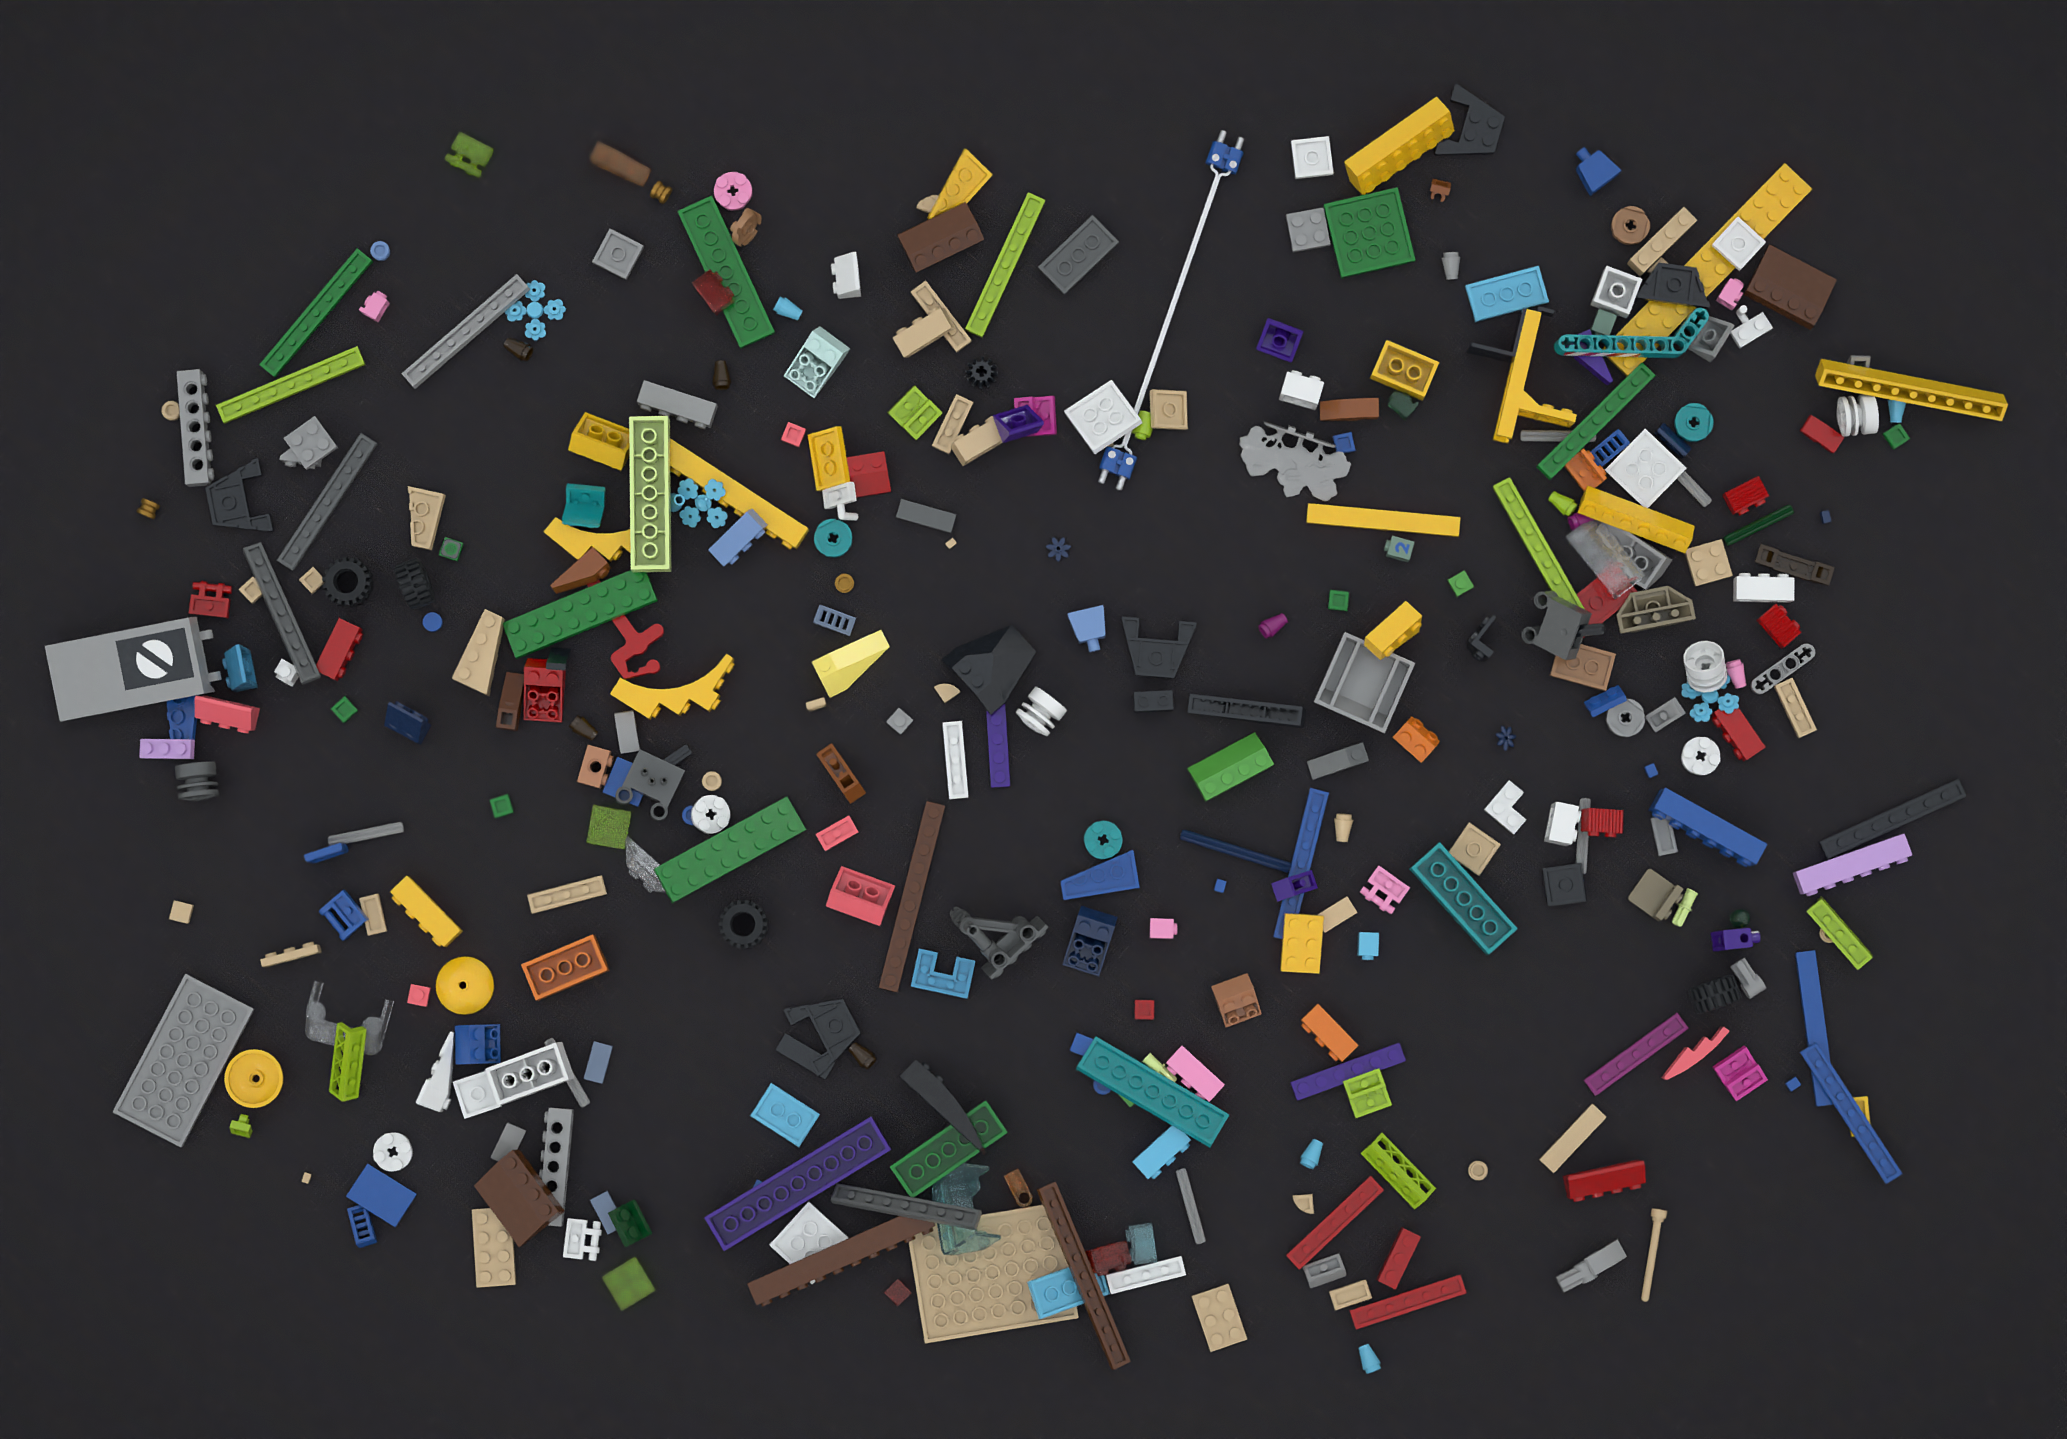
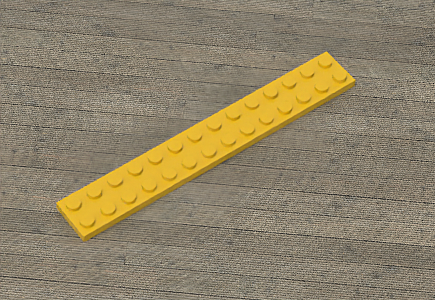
[1603,163,1812,376]

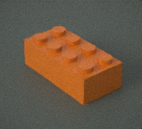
[521,934,610,1001]

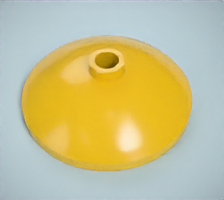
[436,957,494,1015]
[225,1049,283,1108]

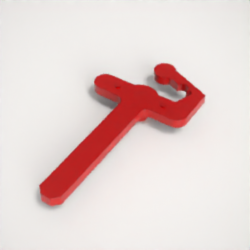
[587,580,664,680]

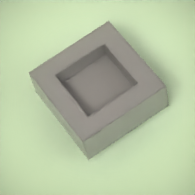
[886,708,913,735]

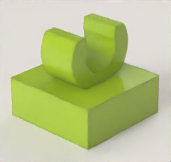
[230,1114,252,1138]

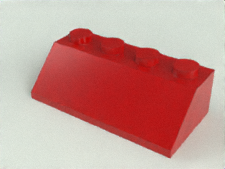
[1563,1160,1646,1202]

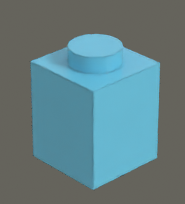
[1357,932,1379,960]

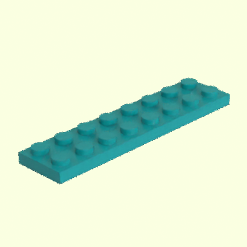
[1076,1037,1229,1148]

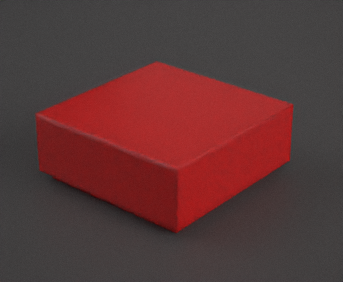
[1135,1000,1154,1020]

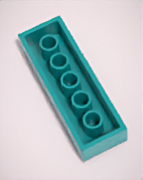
[1409,842,1518,955]

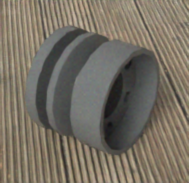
[175,762,219,801]

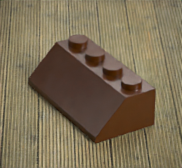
[897,202,984,272]

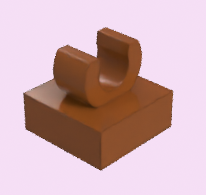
[1430,179,1451,202]

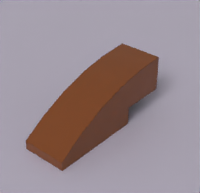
[1320,398,1379,421]

